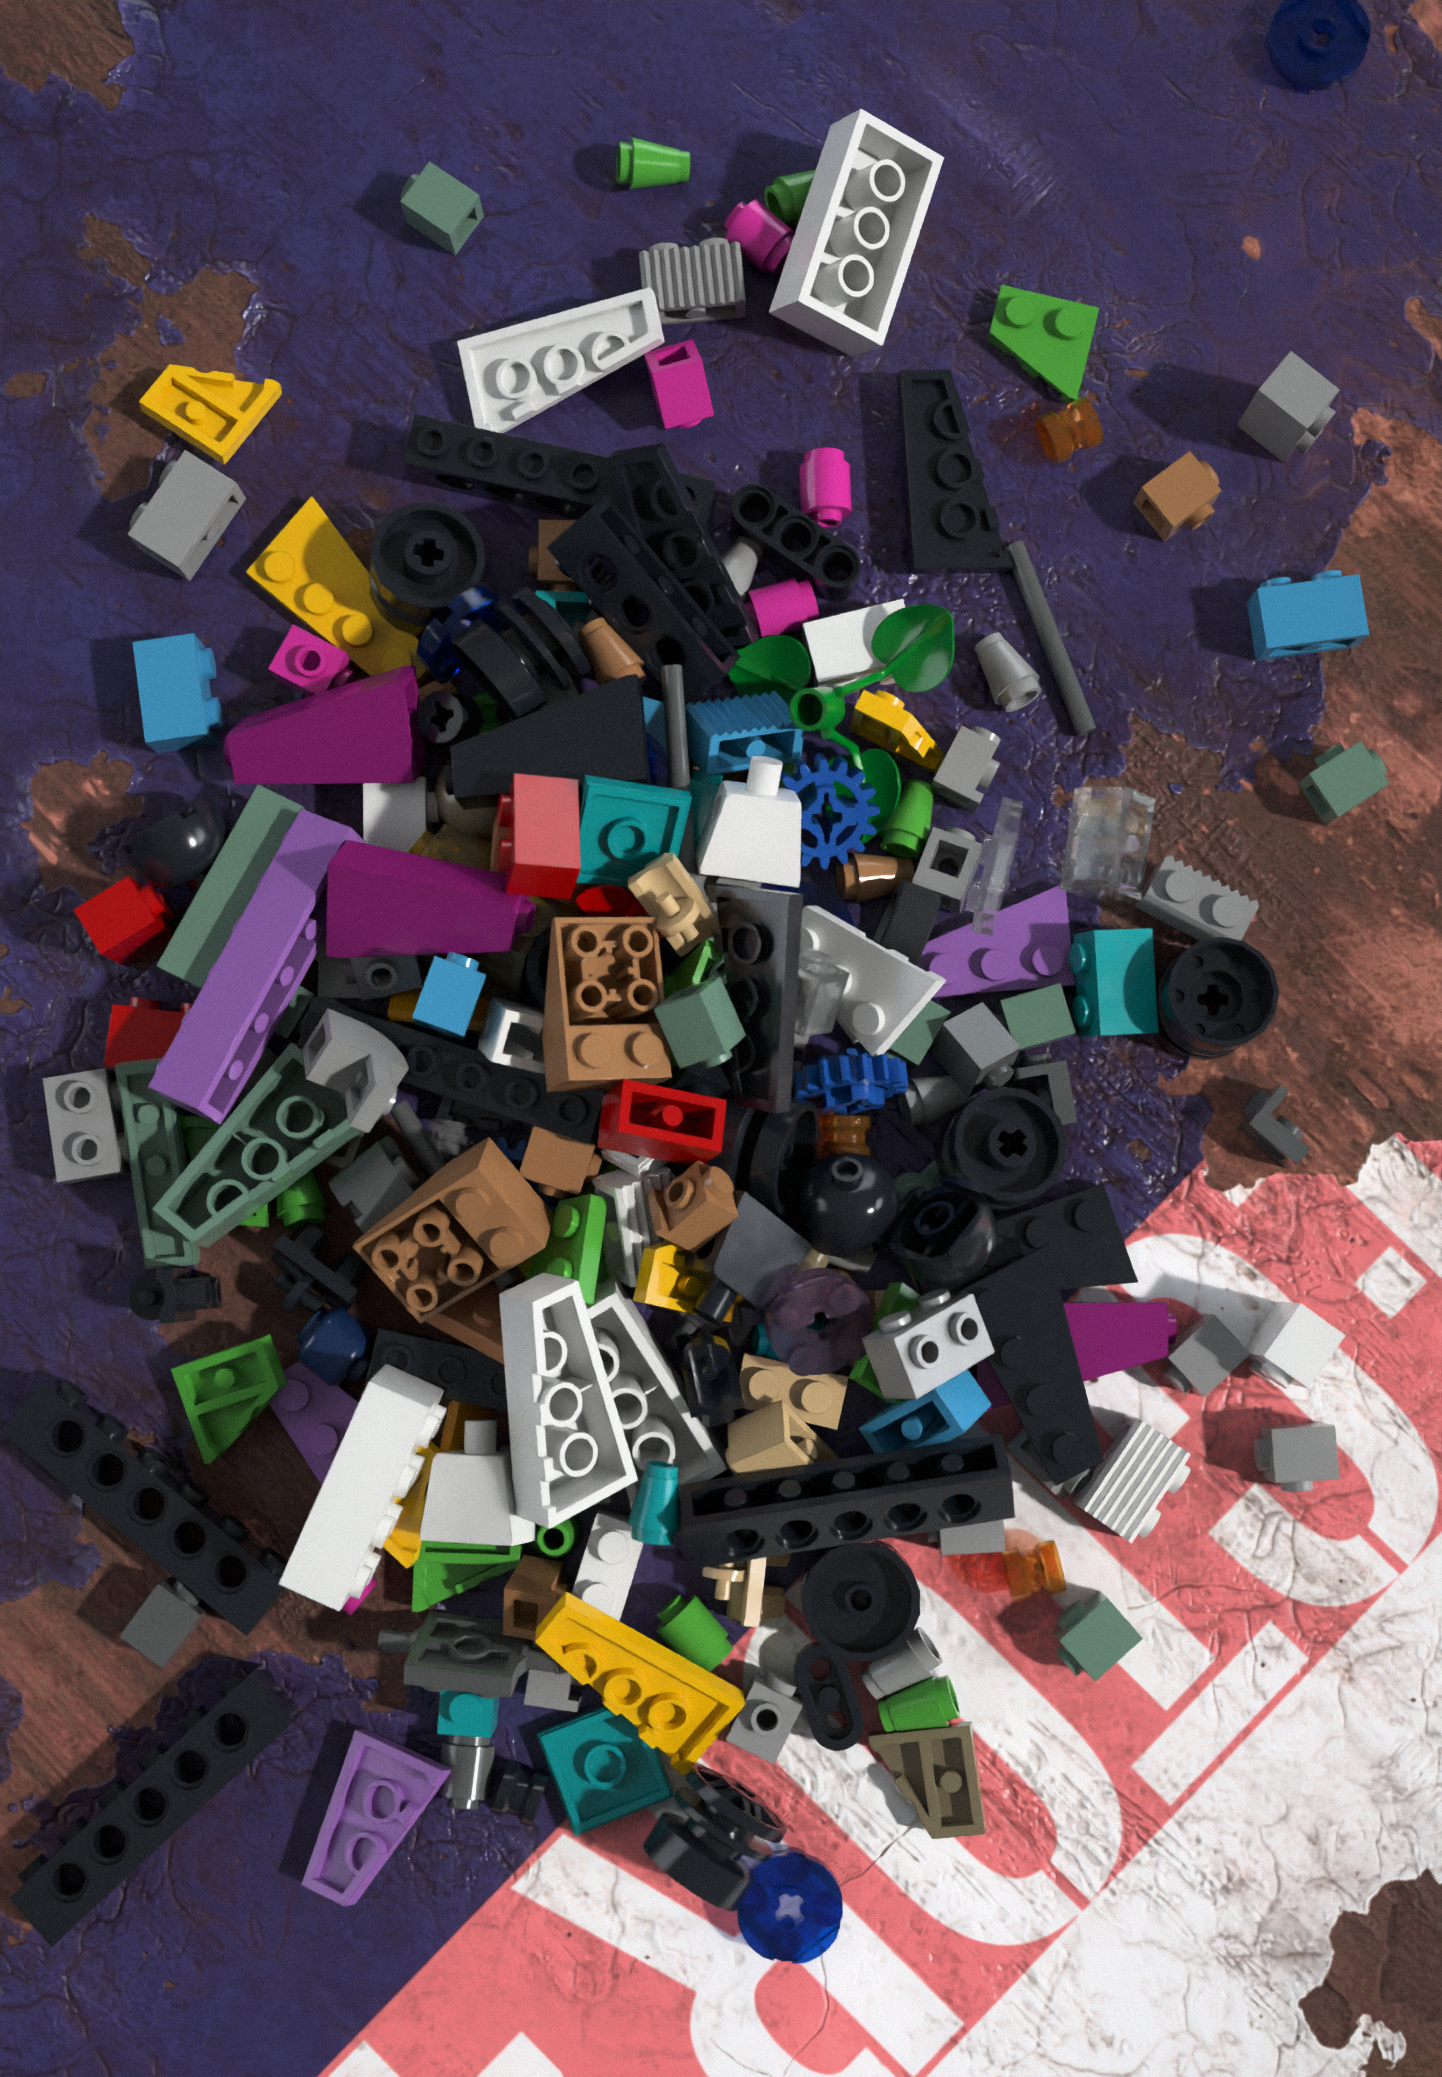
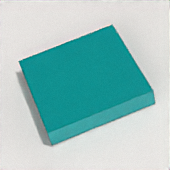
[577,775,692,890]
[537,1705,675,1836]

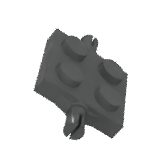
[377,1611,561,1699]

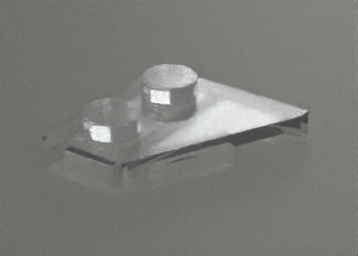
[965,797,1023,936]

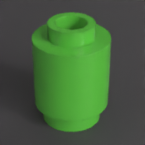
[655,1594,733,1672]

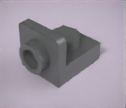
[1010,1053,1077,1126]
[1237,1085,1311,1168]

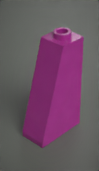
[223,665,428,784]
[326,840,536,958]
[972,1302,1177,1410]

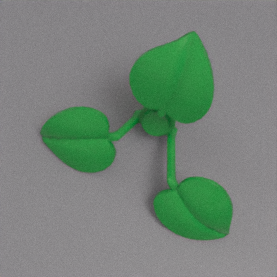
[728,604,955,843]

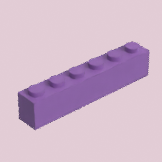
[148,809,367,1126]

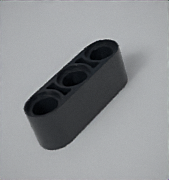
[731,484,861,602]

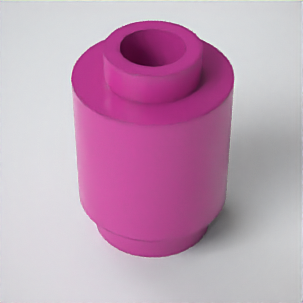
[724,200,795,276]
[799,448,852,529]
[743,578,819,639]

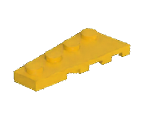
[246,496,436,687]

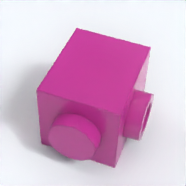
[644,339,714,429]
[268,624,356,697]

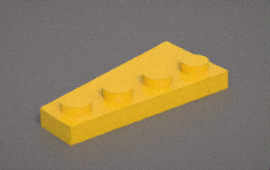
[535,1592,745,1776]

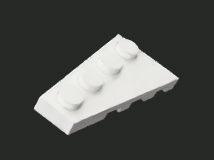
[457,287,665,433]

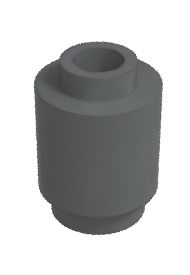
[437,1735,495,1810]

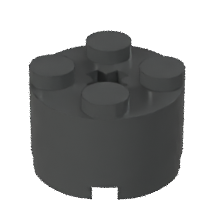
[328,1134,429,1234]

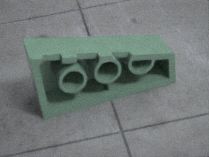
[152,1042,383,1248]

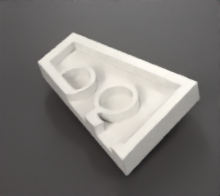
[799,905,947,1056]

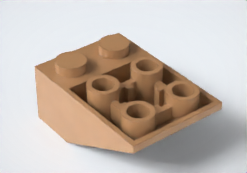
[542,917,672,1092]
[352,1137,555,1324]

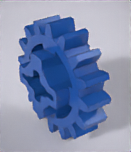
[780,753,880,869]
[793,1048,909,1116]

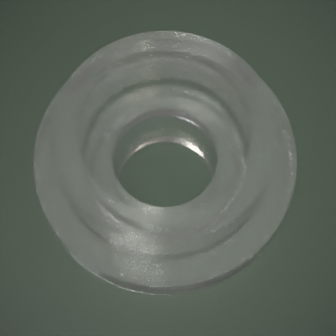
[426,1119,474,1159]

